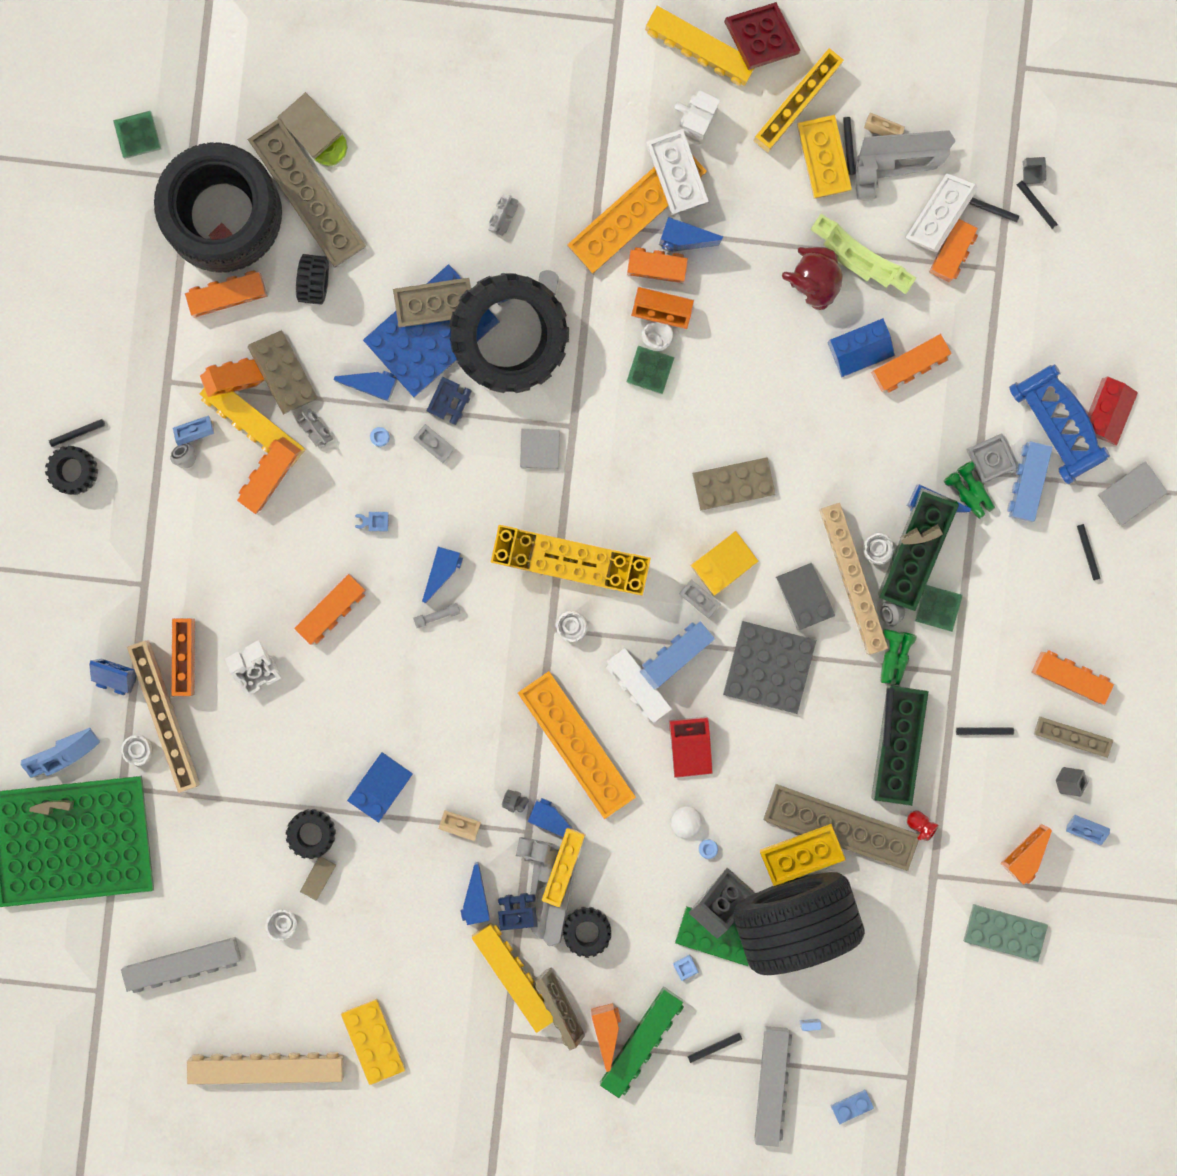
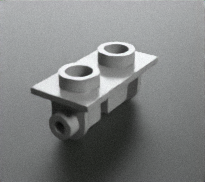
[488,195,518,236]
[297,409,333,448]

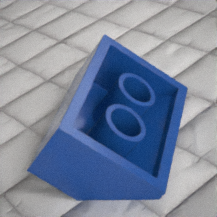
[827,318,895,378]

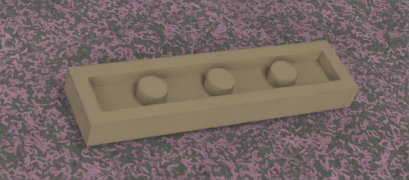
[1034,716,1113,758]

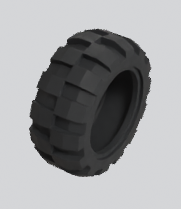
[449,273,569,393]

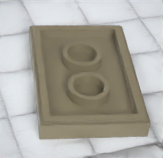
[277,92,343,159]

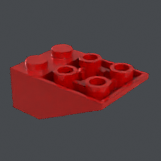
[669,716,713,778]

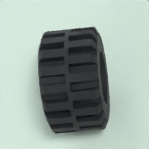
[296,254,329,305]
[45,446,98,495]
[285,809,336,859]
[563,907,611,958]

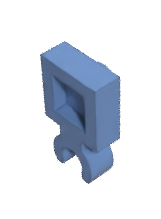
[355,512,389,531]

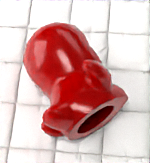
[907,810,939,841]

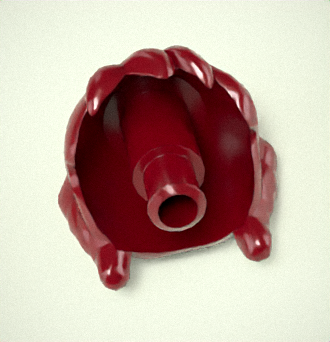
[782,247,843,310]

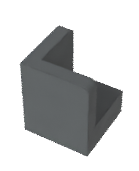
[1022,157,1046,184]
[1056,767,1088,797]

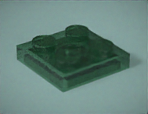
[113,111,161,159]
[626,346,675,394]
[915,585,963,632]

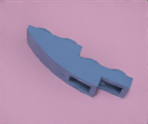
[21,728,100,778]

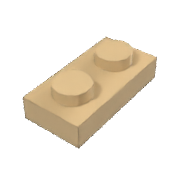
[864,112,905,136]
[438,810,481,841]

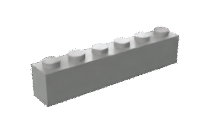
[121,937,241,993]
[754,1026,792,1147]

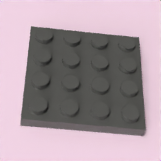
[723,621,817,714]

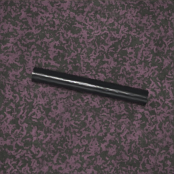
[843,117,856,175]
[1016,180,1058,229]
[969,197,1020,223]
[49,419,105,447]
[1077,524,1101,581]
[883,688,894,746]
[956,727,1014,735]
[687,1033,742,1063]

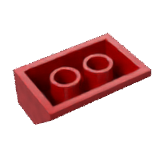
[1088,376,1138,446]

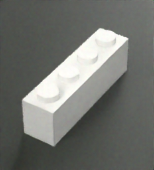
[606,648,671,723]

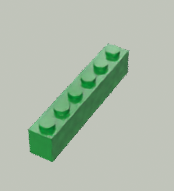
[600,986,684,1098]

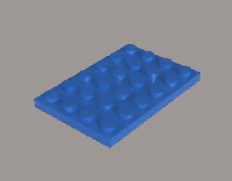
[363,264,500,398]

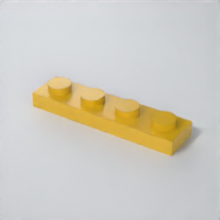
[542,828,586,907]

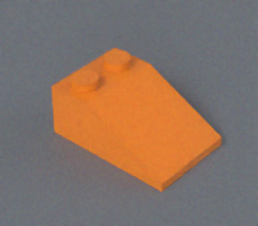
[1000,824,1052,885]
[591,1003,621,1072]

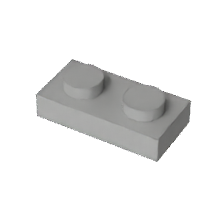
[413,424,455,463]
[679,579,721,618]

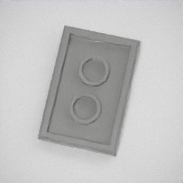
[1098,462,1168,526]

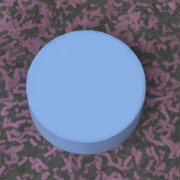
[370,427,390,447]
[699,839,718,859]

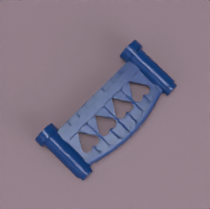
[1009,364,1110,484]

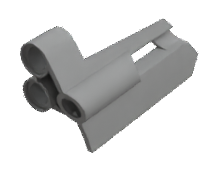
[855,130,955,200]
[516,837,577,946]

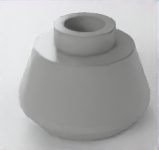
[170,444,196,468]
[880,601,905,626]

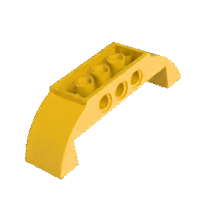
[491,525,651,596]

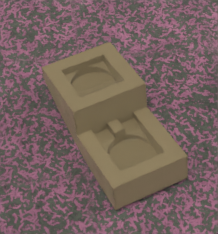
[900,524,943,544]
[29,800,74,815]
[300,857,336,901]

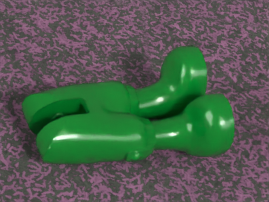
[944,461,995,519]
[880,629,917,685]

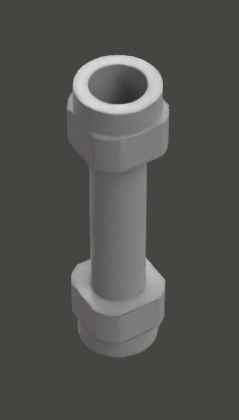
[413,603,461,628]

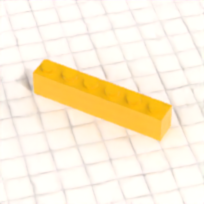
[645,6,755,86]
[753,48,844,153]
[199,388,306,467]
[471,922,553,1033]

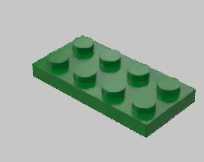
[675,906,748,966]

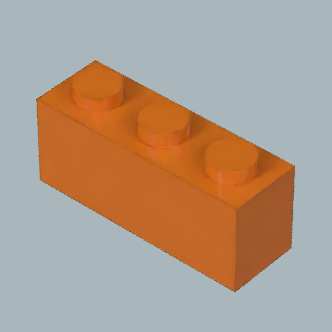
[929,219,978,282]
[627,247,688,283]
[631,287,694,329]
[200,358,265,397]

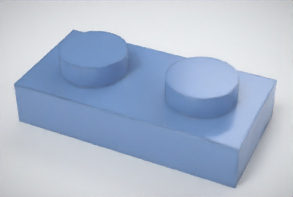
[173,415,214,446]
[1066,815,1110,845]
[830,1090,874,1125]

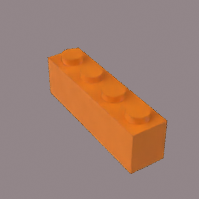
[185,270,268,318]
[871,334,952,393]
[237,437,302,514]
[294,574,366,645]
[172,618,195,696]
[1032,650,1114,705]

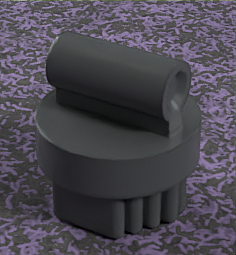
[502,789,529,813]

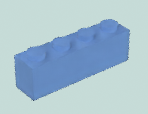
[1007,441,1053,522]
[640,621,715,689]

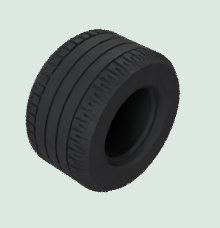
[154,142,282,273]
[733,872,865,975]

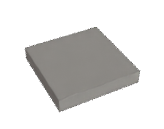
[520,429,560,469]
[966,433,1017,484]

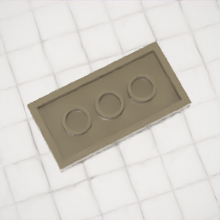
[393,278,471,328]
[247,330,318,415]
[692,457,775,511]
[535,967,585,1051]

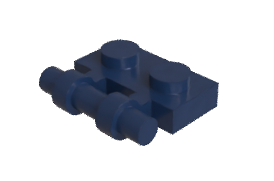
[426,376,472,425]
[498,893,538,931]

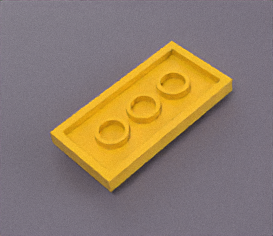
[797,115,852,199]
[760,824,846,886]
[341,999,405,1085]

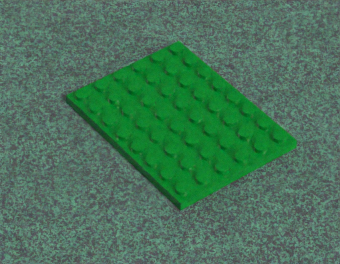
[0,776,154,907]

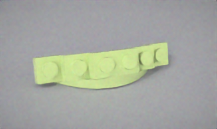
[810,214,916,294]

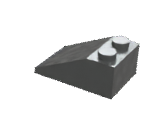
[776,563,835,630]
[689,868,755,939]

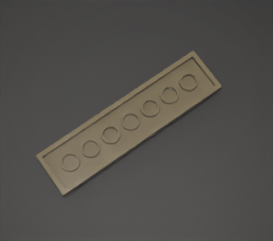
[247,118,366,268]
[763,784,919,871]

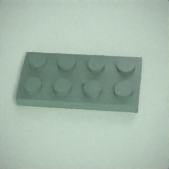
[963,904,1048,962]

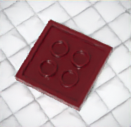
[724,2,801,70]

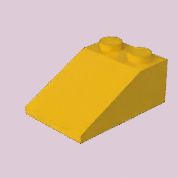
[690,531,759,596]

